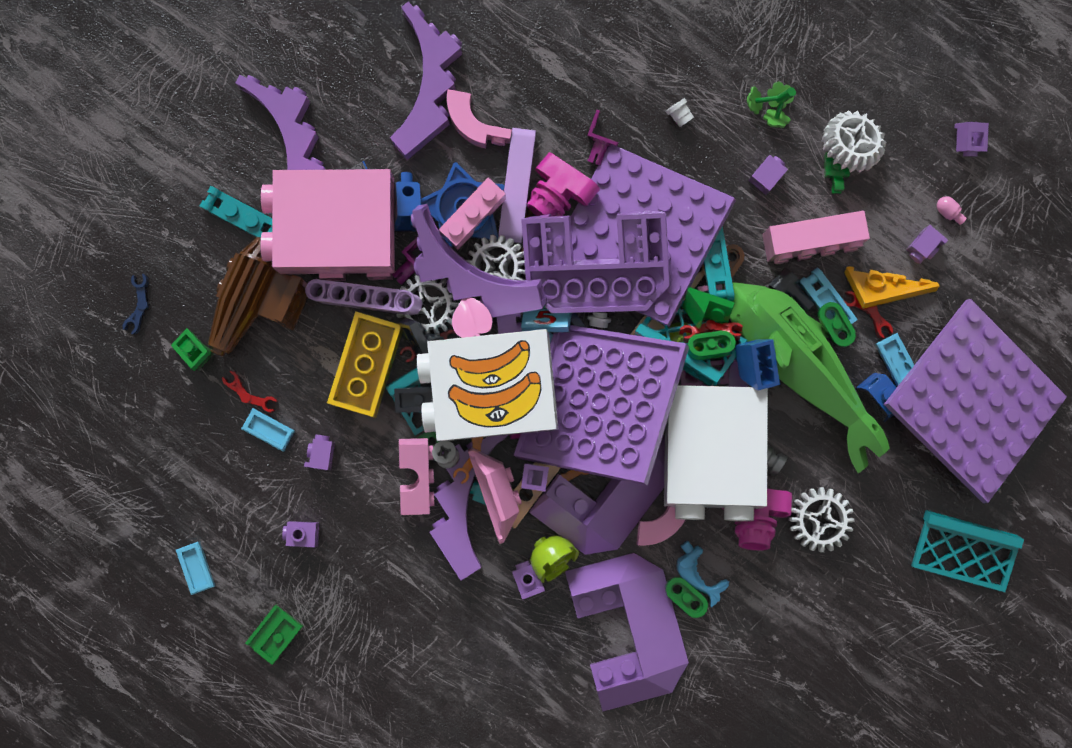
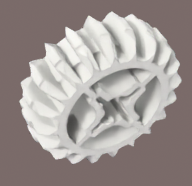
[822,110,887,173]
[466,235,526,280]
[397,275,459,336]
[789,487,854,552]

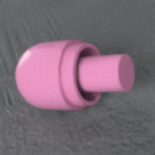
[937,196,967,225]

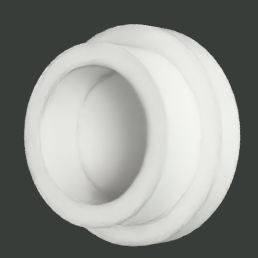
[587,312,611,328]

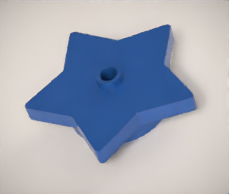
[421,162,505,248]

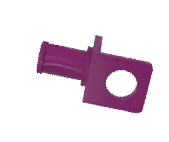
[587,110,619,166]
[392,236,419,285]

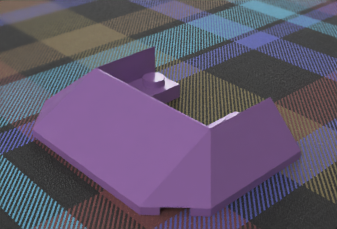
[521,210,670,313]
[529,434,665,555]
[565,553,689,711]

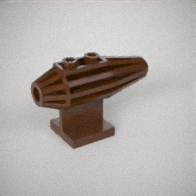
[208,237,308,357]

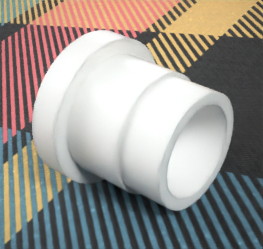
[665,98,694,127]

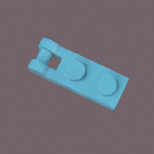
[799,267,858,334]

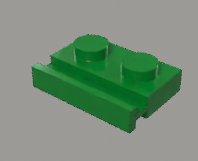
[245,604,303,665]

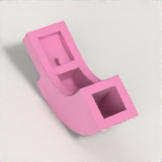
[447,89,512,149]
[636,506,685,546]

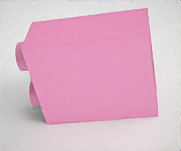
[261,169,395,274]

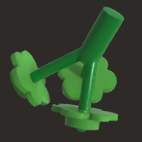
[747,82,796,128]

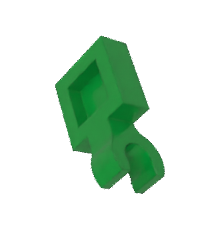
[824,152,850,194]

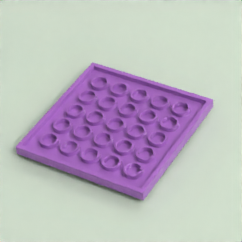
[571,145,736,327]
[884,299,1067,503]
[514,325,689,486]

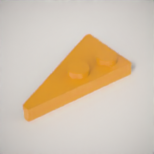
[844,266,939,309]

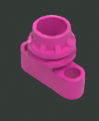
[526,152,600,216]
[722,489,792,551]

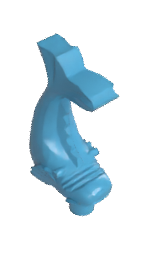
[677,541,729,607]

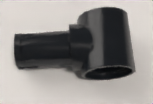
[768,268,815,313]

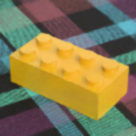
[327,311,403,418]

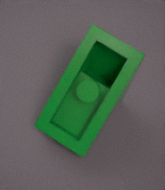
[682,287,735,329]
[171,328,214,371]

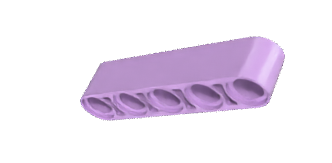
[498,128,536,243]
[305,279,422,315]

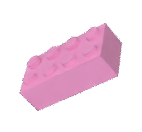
[762,211,870,264]

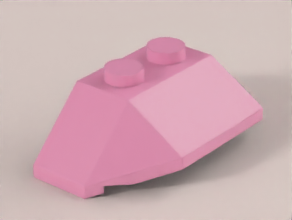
[468,448,522,544]

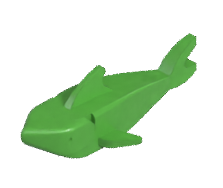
[722,282,890,473]

